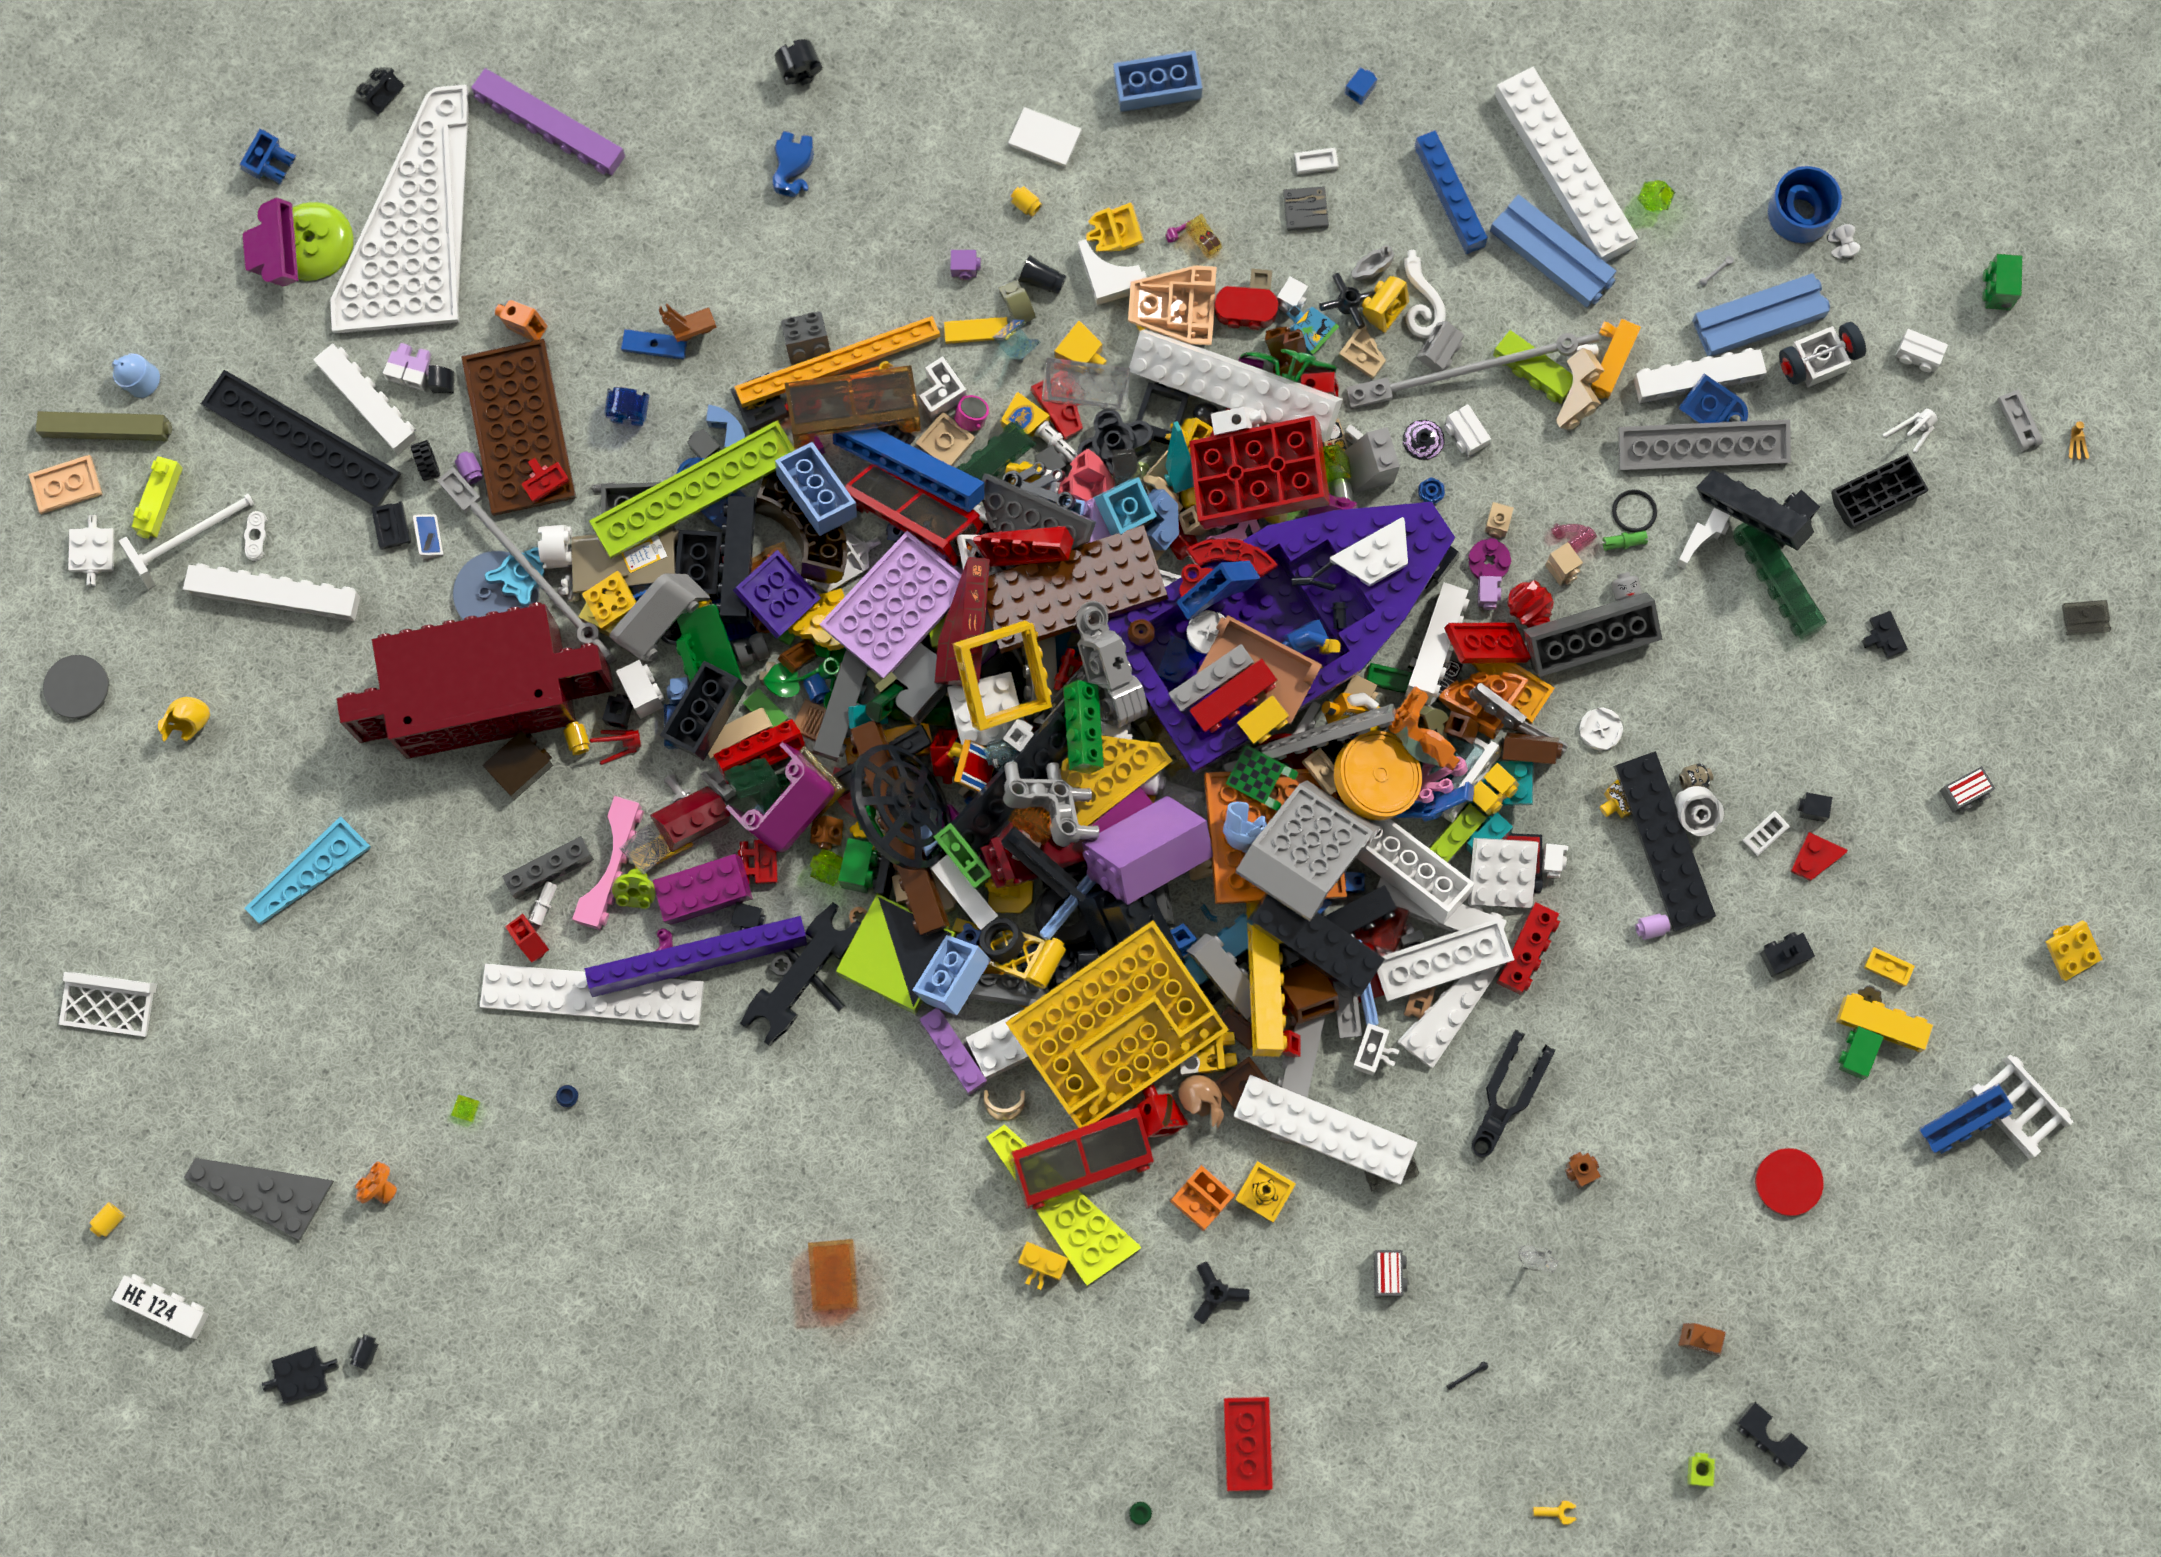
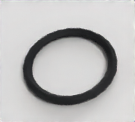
[1612,489,1657,533]

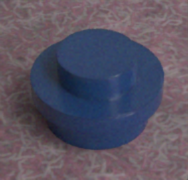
[556,1085,579,1107]

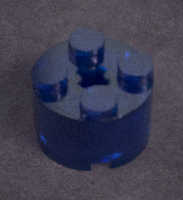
[604,387,650,426]

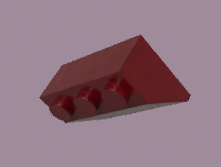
[650,786,731,852]

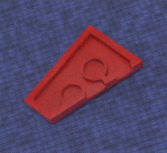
[1030,368,1083,441]

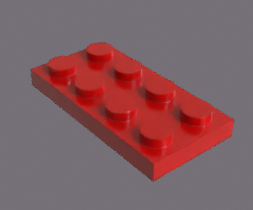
[1444,623,1531,663]
[1224,1397,1273,1491]

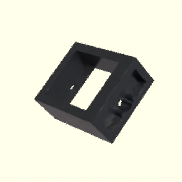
[1136,382,1189,445]

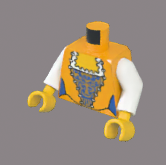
[1321,693,1380,746]

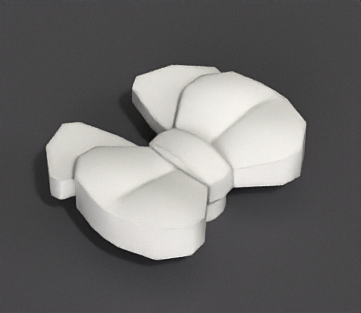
[1828,224,1861,259]

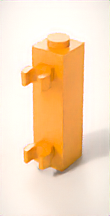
[1590,319,1641,399]

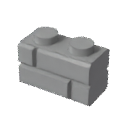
[1417,321,1464,372]

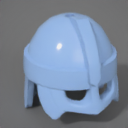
[112,354,160,398]
[1223,802,1267,853]

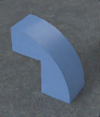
[706,405,745,448]

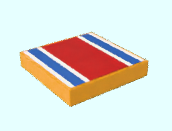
[954,739,998,793]

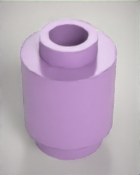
[1635,914,1670,940]

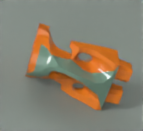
[1389,686,1460,770]

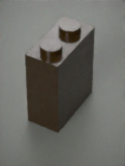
[482,730,553,800]

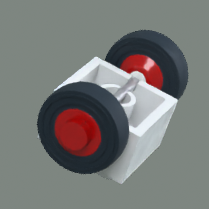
[1779,322,1866,387]

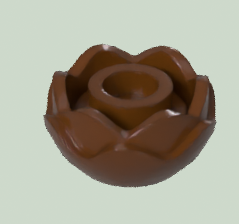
[1127,619,1155,646]

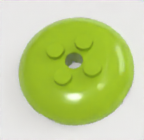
[292,202,354,281]

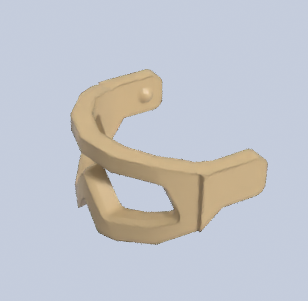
[984,1090,1025,1121]

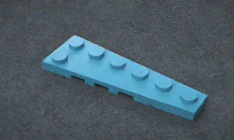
[244,816,371,925]

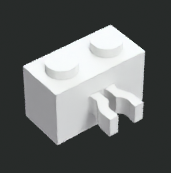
[1352,1023,1399,1076]

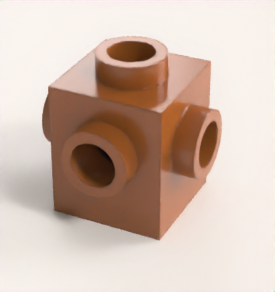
[810,816,844,850]
[1565,1152,1601,1189]

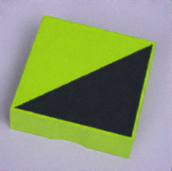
[836,894,956,1015]

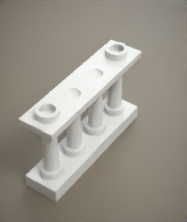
[1967,1054,2073,1159]

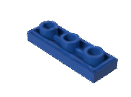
[621,329,687,360]

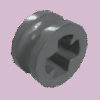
[771,955,792,976]

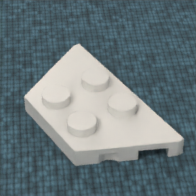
[1330,517,1408,587]

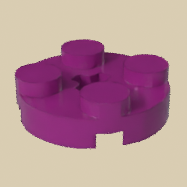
[1468,538,1512,579]

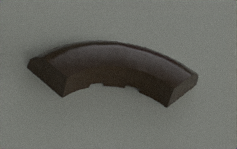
[756,471,847,584]

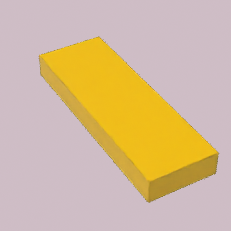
[944,317,1009,344]

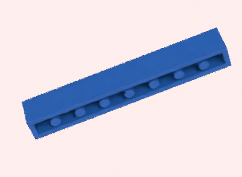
[832,415,984,512]

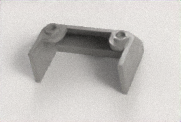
[610,573,710,661]

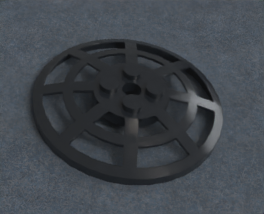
[850,744,951,870]

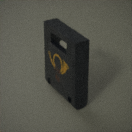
[730,372,789,433]

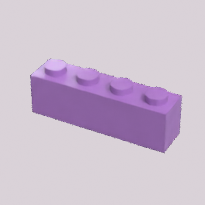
[920,1008,988,1096]

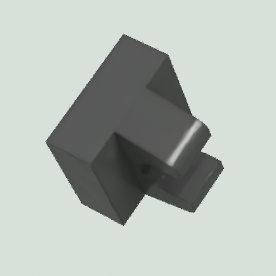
[1400,923,1424,949]

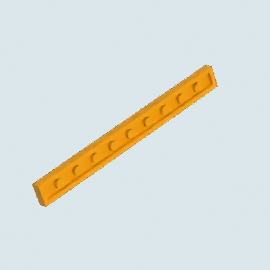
[734,316,940,408]

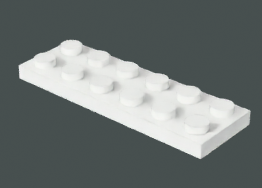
[1377,918,1514,1002]

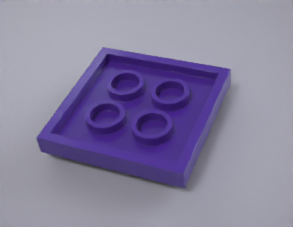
[733,550,821,639]

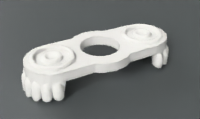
[244,511,268,561]

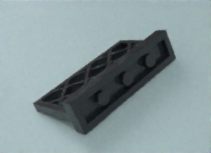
[1001,826,1086,902]

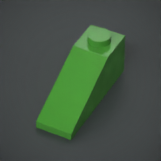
[934,823,992,890]

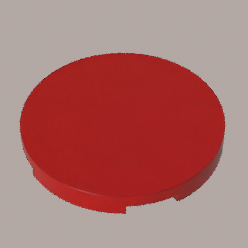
[1755,1148,1824,1216]

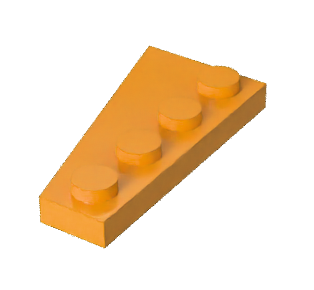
[1471,663,1555,724]

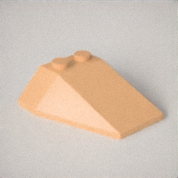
[1128,266,1216,345]

